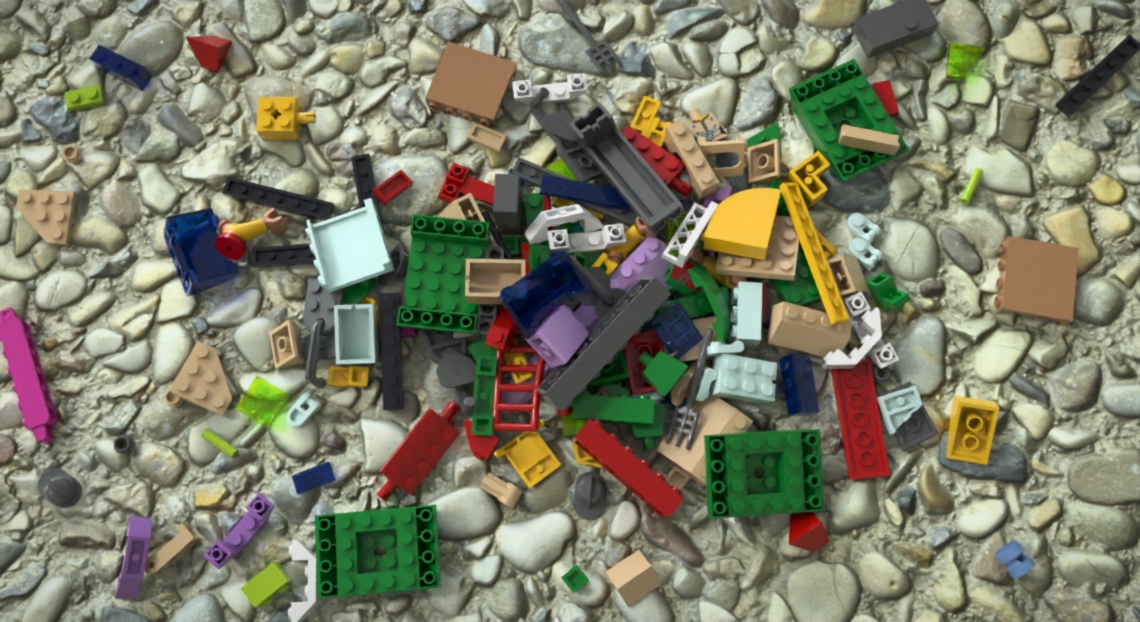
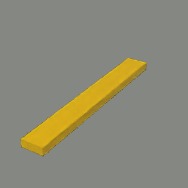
[779,183,850,324]

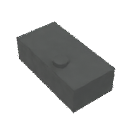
[852,0,939,59]
[493,174,524,235]

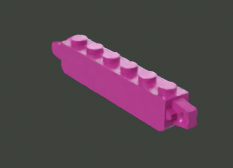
[0,307,58,444]

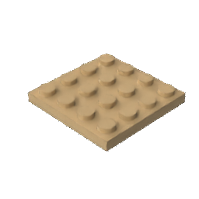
[716,216,799,281]

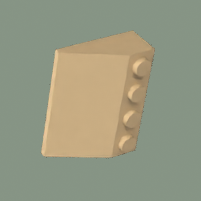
[655,394,753,487]

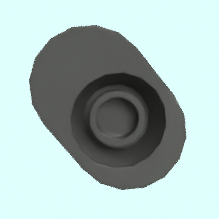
[378,245,409,286]
[38,468,82,508]
[574,472,607,520]

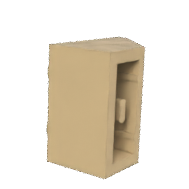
[439,193,485,222]
[827,256,869,300]

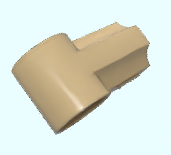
[480,473,523,509]

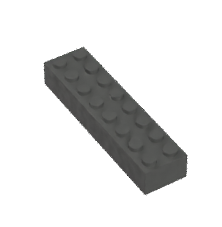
[535,277,671,411]

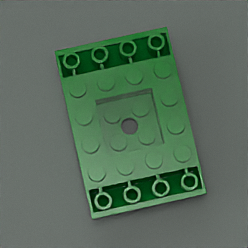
[789,59,910,182]
[704,429,824,519]
[315,504,441,599]

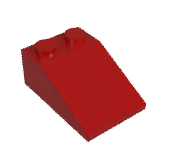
[624,330,665,395]

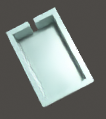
[729,281,762,349]
[334,304,380,364]
[710,353,777,405]

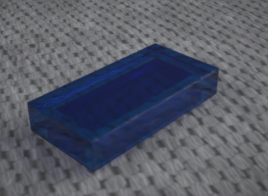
[291,462,337,495]

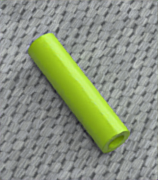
[960,168,984,204]
[201,429,238,458]

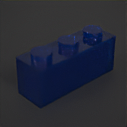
[89,45,152,91]
[780,354,819,416]

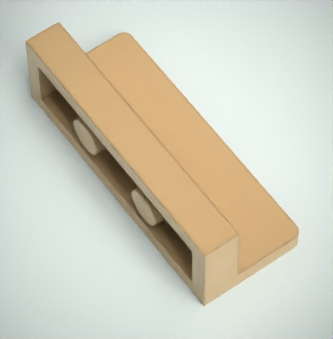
[838,125,900,155]

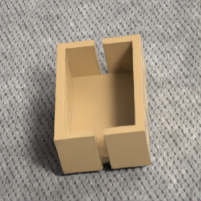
[465,259,525,305]

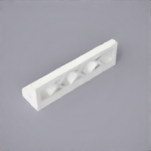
[661,201,719,268]

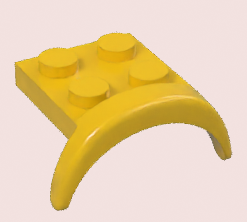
[494,419,561,489]

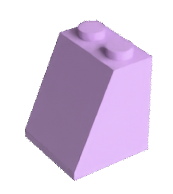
[525,304,590,368]

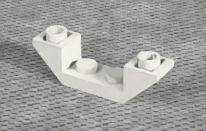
[512,73,587,105]
[525,204,603,244]
[547,224,626,255]
[843,292,899,369]
[822,307,882,369]
[288,540,321,622]

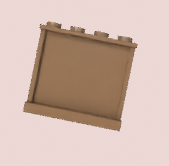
[425,41,517,127]
[994,236,1079,326]

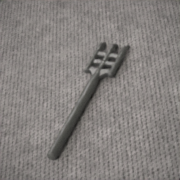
[556,0,623,78]
[665,328,714,449]

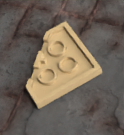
[16,189,77,246]
[169,341,233,417]

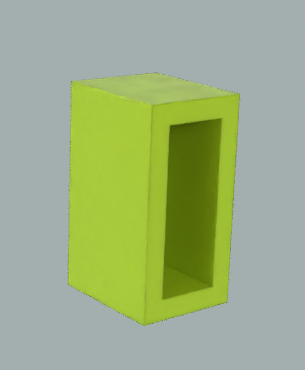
[241,562,293,609]

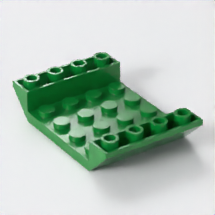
[396,214,489,334]

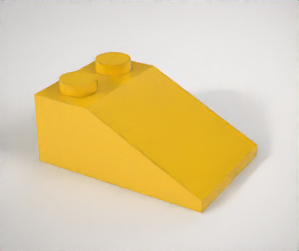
[946,395,1000,465]

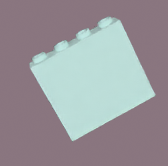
[306,198,394,293]

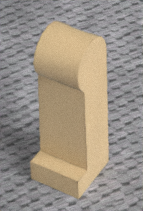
[145,523,201,574]

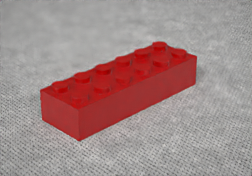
[572,419,684,518]

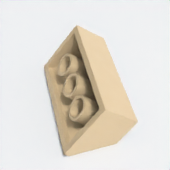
[767,301,852,358]

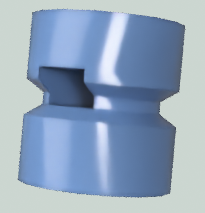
[994,540,1035,579]

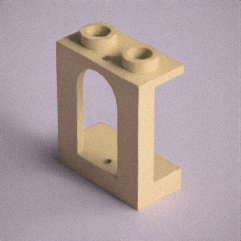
[697,134,748,178]

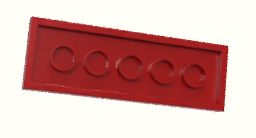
[830,359,890,481]

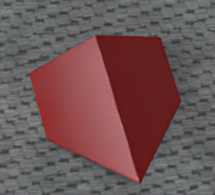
[186,36,232,73]
[788,512,830,553]

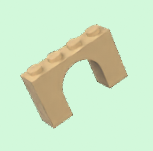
[663,119,719,205]

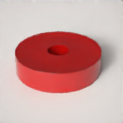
[215,232,247,260]

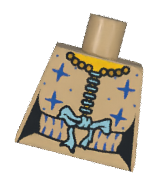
[687,109,729,143]

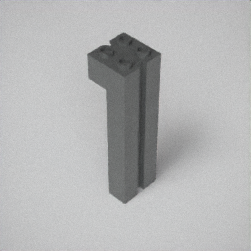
[569,102,685,235]

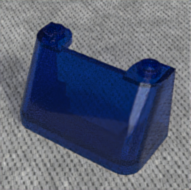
[164,208,238,297]
[499,250,592,339]

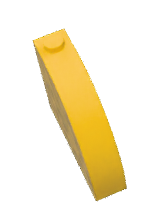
[701,188,781,260]

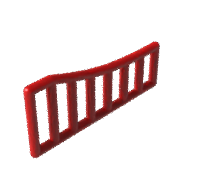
[492,288,564,432]

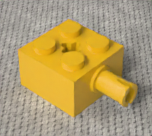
[256,97,316,140]

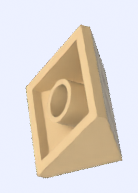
[748,139,780,184]
[269,320,305,369]
[605,550,661,607]

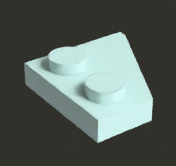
[877,385,922,434]

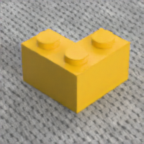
[786,151,830,208]

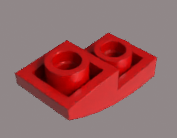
[438,162,470,203]

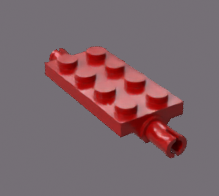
[621,125,693,197]
[376,401,460,502]

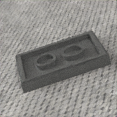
[877,381,939,451]

